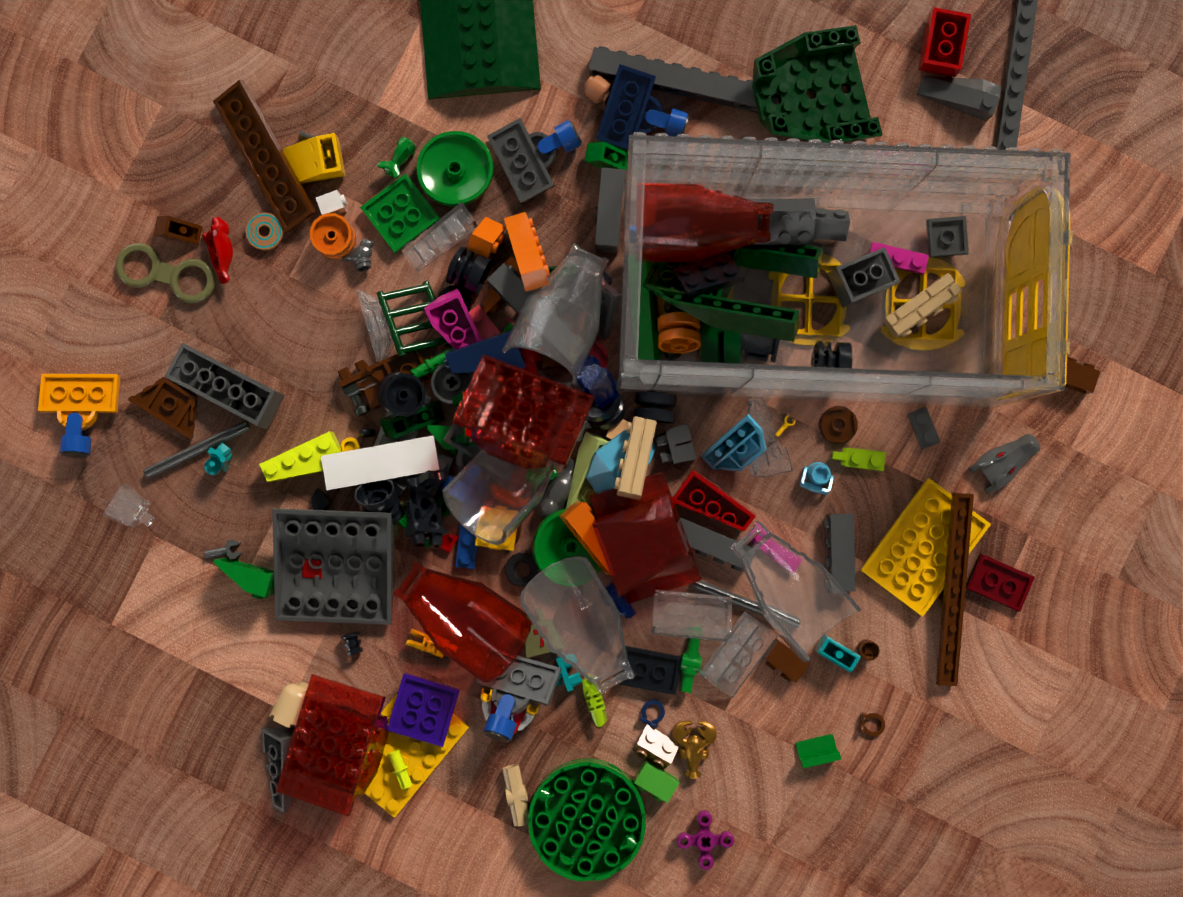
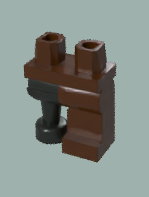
[338,360,381,417]

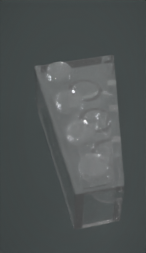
[402,202,478,273]

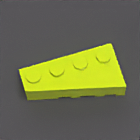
[259,431,342,482]

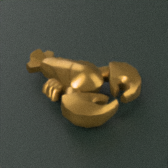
[672,720,717,779]

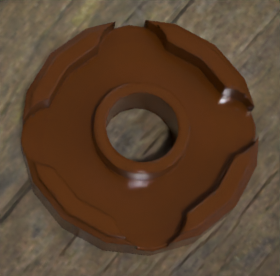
[819,406,858,444]

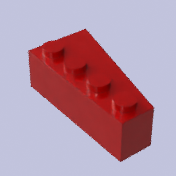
[670,469,756,532]

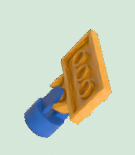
[38,374,120,458]

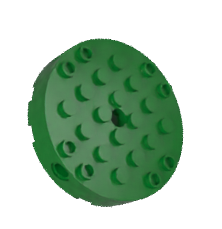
[528,758,646,882]

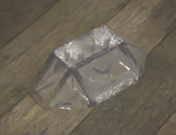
[356,289,394,362]

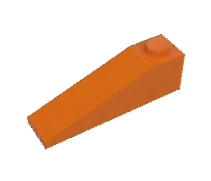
[559,501,615,576]

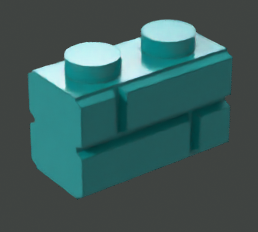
[814,634,861,673]

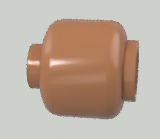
[583,75,612,104]

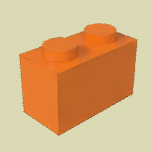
[467,217,506,258]

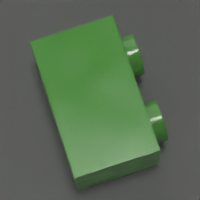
[633,759,679,803]

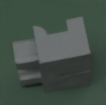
[655,424,696,464]

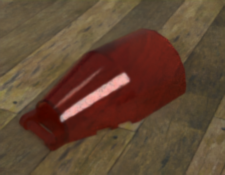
[635,183,774,263]
[393,561,532,683]

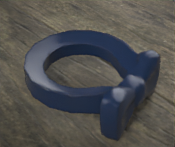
[639,700,665,728]

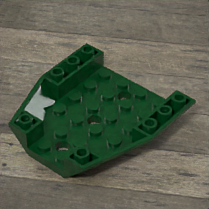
[752,25,883,145]

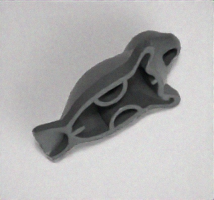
[533,458,576,520]

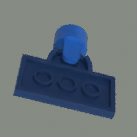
[596,64,689,151]

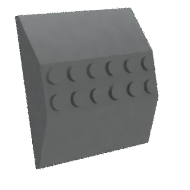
[272,508,395,625]

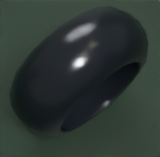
[358,429,376,437]

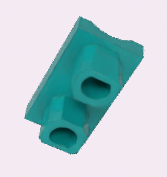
[204,443,233,475]
[556,655,582,692]

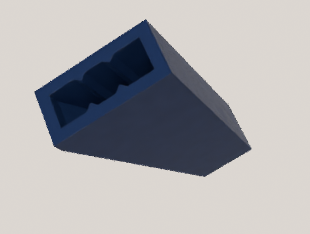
[444,329,526,373]

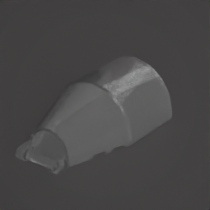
[502,243,609,384]
[442,415,572,545]
[730,521,861,662]
[520,556,635,695]

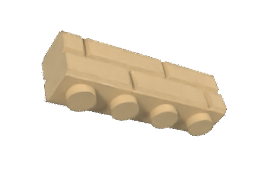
[883,273,962,338]
[614,416,657,500]

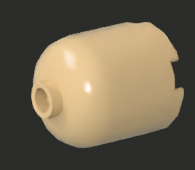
[269,681,317,732]

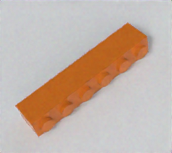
[504,212,550,292]

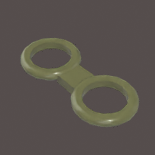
[115,243,216,303]

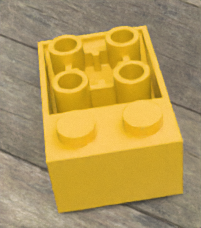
[283,133,346,184]

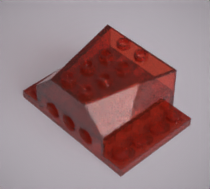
[452,355,595,469]
[589,471,702,603]
[276,674,388,816]

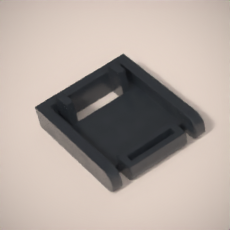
[741,333,780,363]

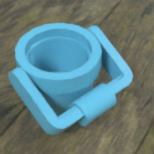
[800,462,834,495]

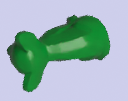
[377,137,416,178]

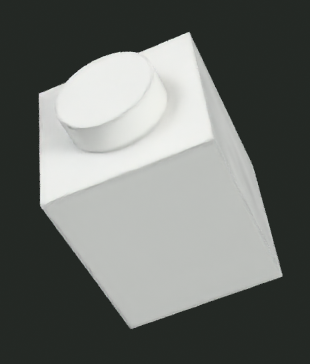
[316,190,348,215]

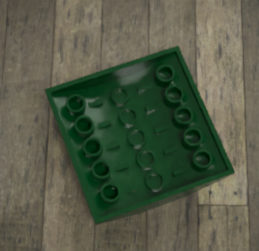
[420,0,541,100]

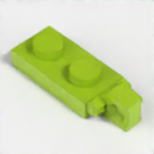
[831,448,886,471]

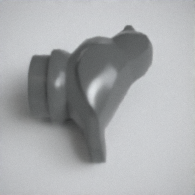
[343,239,374,272]

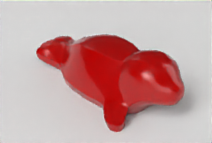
[202,217,233,284]

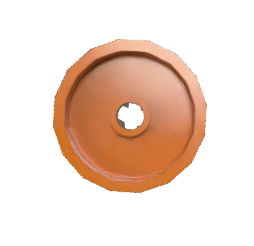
[310,213,356,260]
[658,312,701,353]

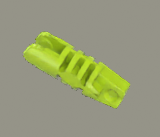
[582,676,607,727]

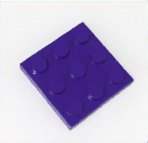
[387,673,460,747]

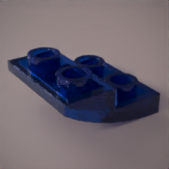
[603,581,637,619]

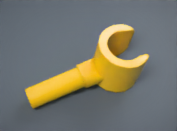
[775,415,796,437]

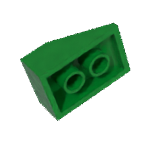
[214,558,275,599]

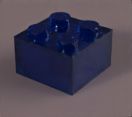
[568,352,619,410]

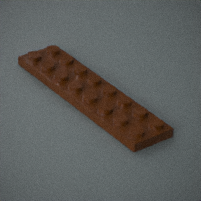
[213,80,316,232]

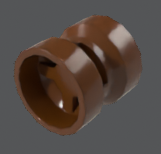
[857,639,880,661]

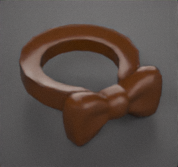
[858,712,885,736]

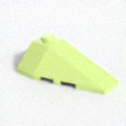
[566,431,610,508]

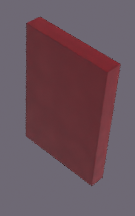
[966,554,1035,612]

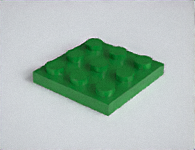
[360,173,441,254]

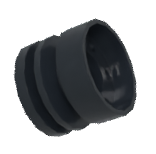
[446,246,493,296]
[811,341,853,383]
[354,479,402,524]

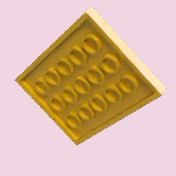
[859,478,991,617]
[335,693,469,818]

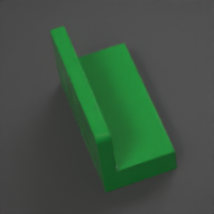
[795,734,841,769]

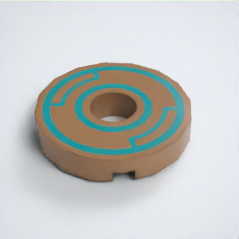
[245,212,285,251]

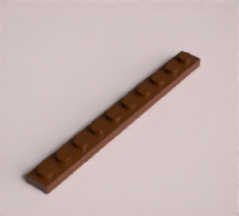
[936,492,974,686]

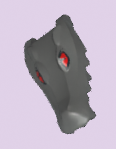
[968,434,1041,494]

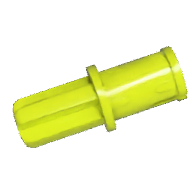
[388,749,412,790]

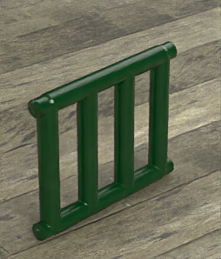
[376,281,450,358]

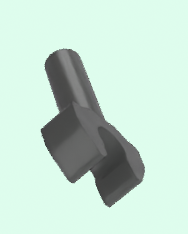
[205,540,242,559]

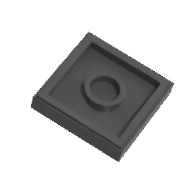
[926,216,969,258]

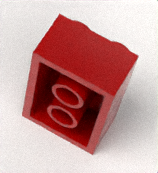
[918,7,971,77]

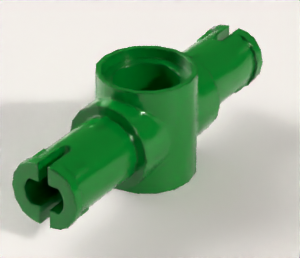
[680,633,702,693]

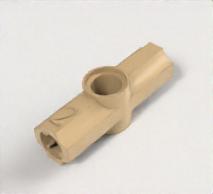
[503,764,529,827]

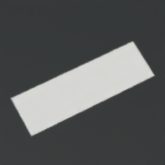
[321,435,439,490]

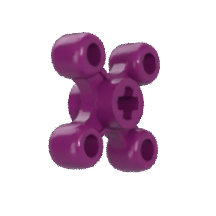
[676,810,734,870]

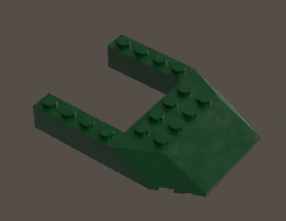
[643,231,822,342]

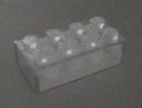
[650,590,732,642]

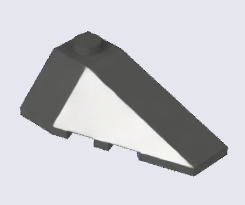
[917,76,1001,122]

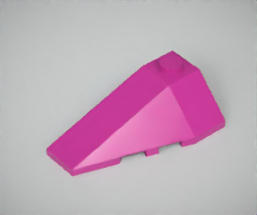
[424,289,481,349]

